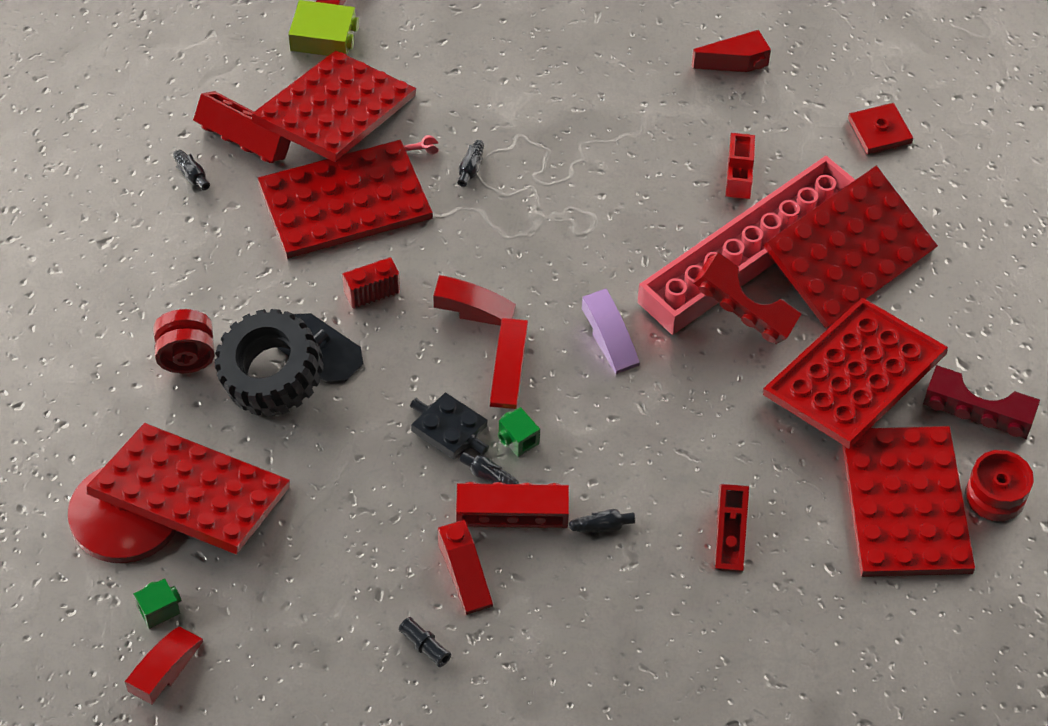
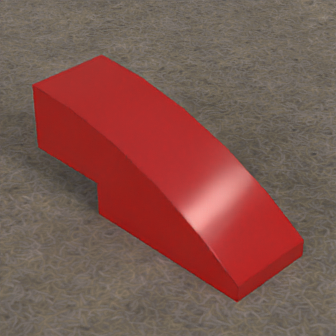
[725,133,755,199]
[433,275,516,326]
[125,626,203,705]

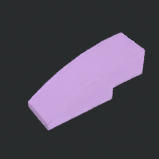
[582,288,640,374]

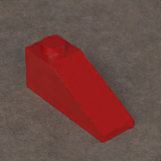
[691,30,771,72]
[715,484,749,571]
[438,519,493,615]

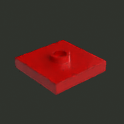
[848,103,914,155]

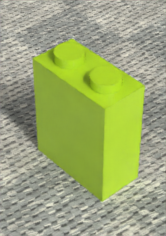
[288,0,359,56]

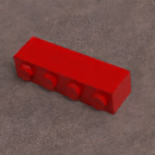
[193,91,291,163]
[456,482,569,528]

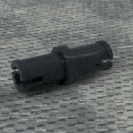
[398,617,452,667]

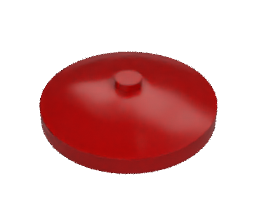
[68,467,176,563]

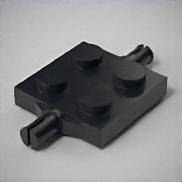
[410,392,489,459]

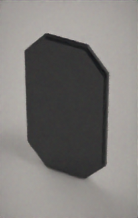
[276,313,364,382]

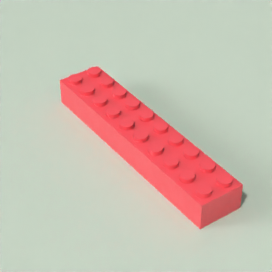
[637,156,855,335]

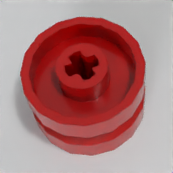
[153,309,215,374]
[965,450,1034,522]

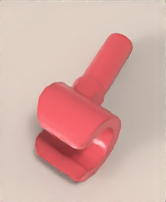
[403,135,439,155]

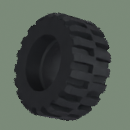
[214,309,324,416]

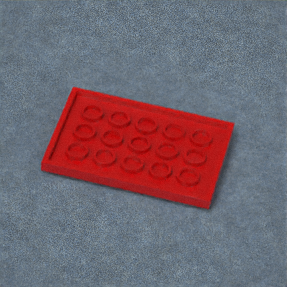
[251,50,417,162]
[257,139,433,259]
[763,165,938,329]
[763,297,948,448]
[87,423,290,555]
[842,426,975,577]

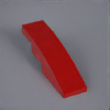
[490,318,528,409]

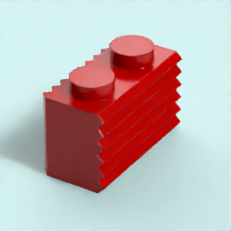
[342,257,400,309]

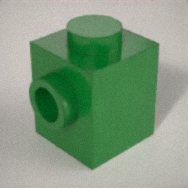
[498,407,540,457]
[133,578,182,629]

